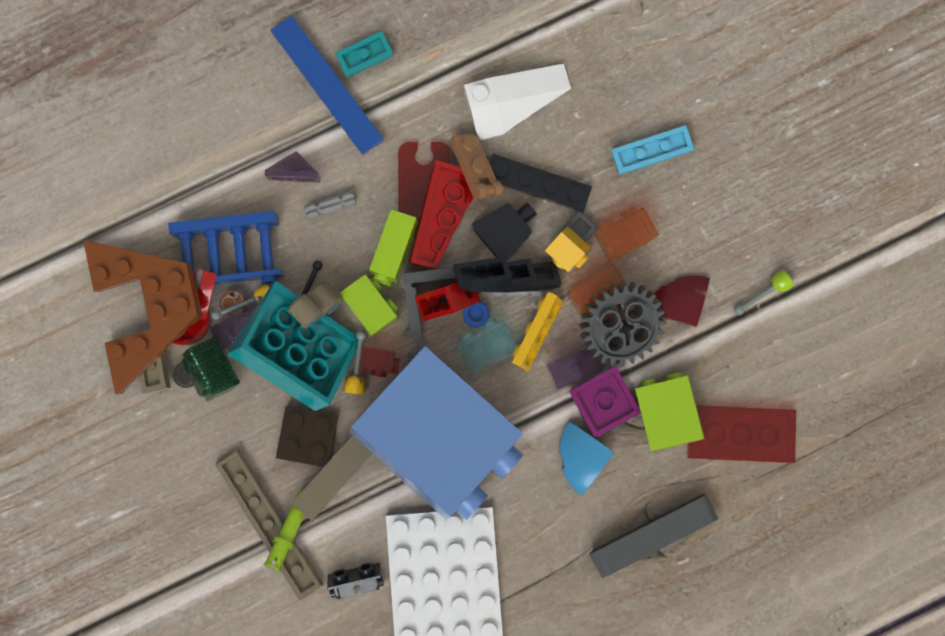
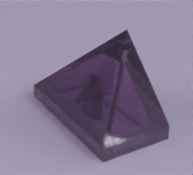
[265,151,321,183]

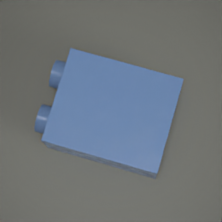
[350,346,523,520]

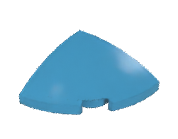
[559,421,614,495]

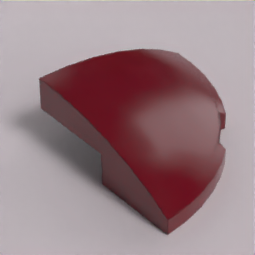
[654,276,710,328]

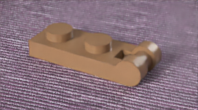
[450,132,503,200]

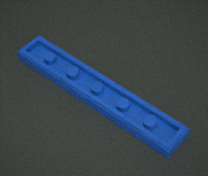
[271,15,384,155]

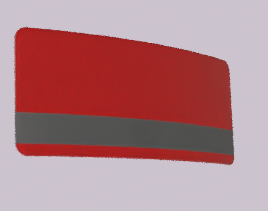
[194,269,217,321]

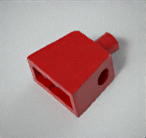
[414,281,481,321]

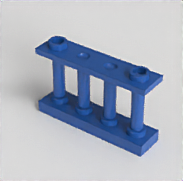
[168,211,284,285]

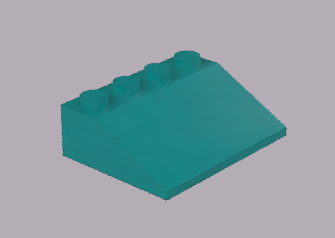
[228,281,358,411]

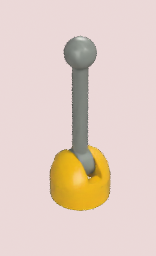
[211,284,269,320]
[343,330,367,395]

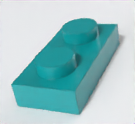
[335,31,394,79]

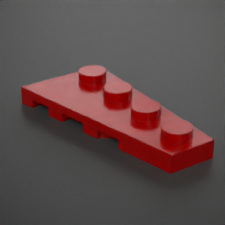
[408,160,474,270]

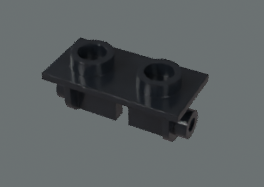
[327,562,384,600]

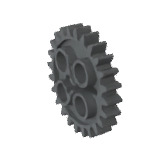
[579,281,666,366]

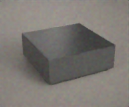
[561,210,599,242]

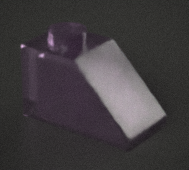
[210,309,255,353]
[546,348,605,391]

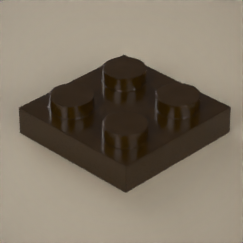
[276,406,339,467]

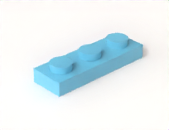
[610,125,695,176]

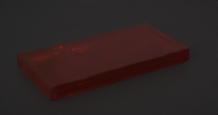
[687,405,796,463]

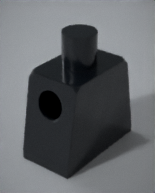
[471,203,537,262]

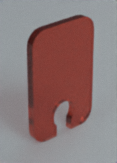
[398,142,450,220]

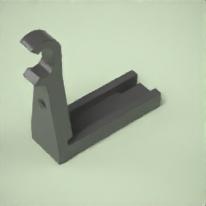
[403,268,456,358]

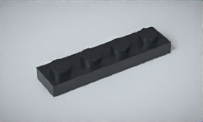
[489,154,592,213]

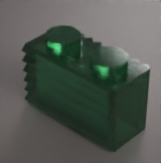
[182,337,240,402]

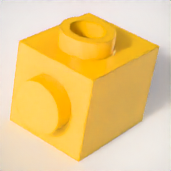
[545,226,591,272]

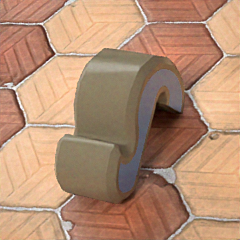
[288,281,343,328]

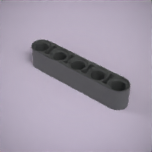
[589,494,718,578]

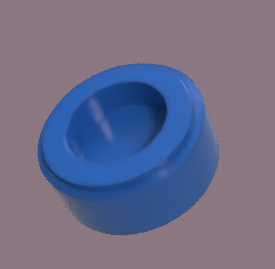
[463,301,489,328]

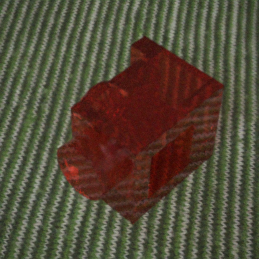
[359,347,400,378]

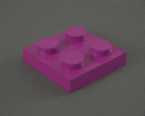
[568,366,641,438]

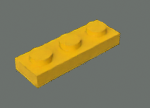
[512,292,564,372]

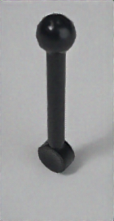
[301,260,323,295]

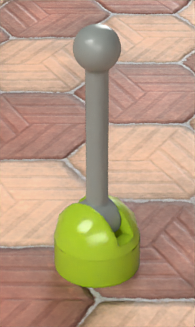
[734,269,794,315]

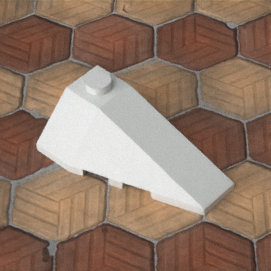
[464,64,571,141]

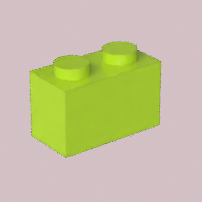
[340,274,399,337]

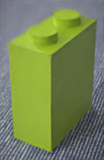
[369,209,418,287]
[635,372,705,452]

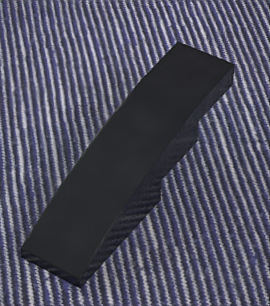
[453,256,561,293]

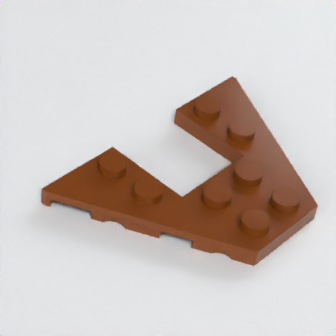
[83,240,203,394]

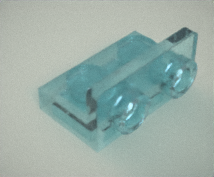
[457,319,517,375]

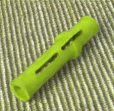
[263,491,305,572]

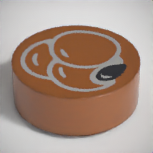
[220,290,248,317]

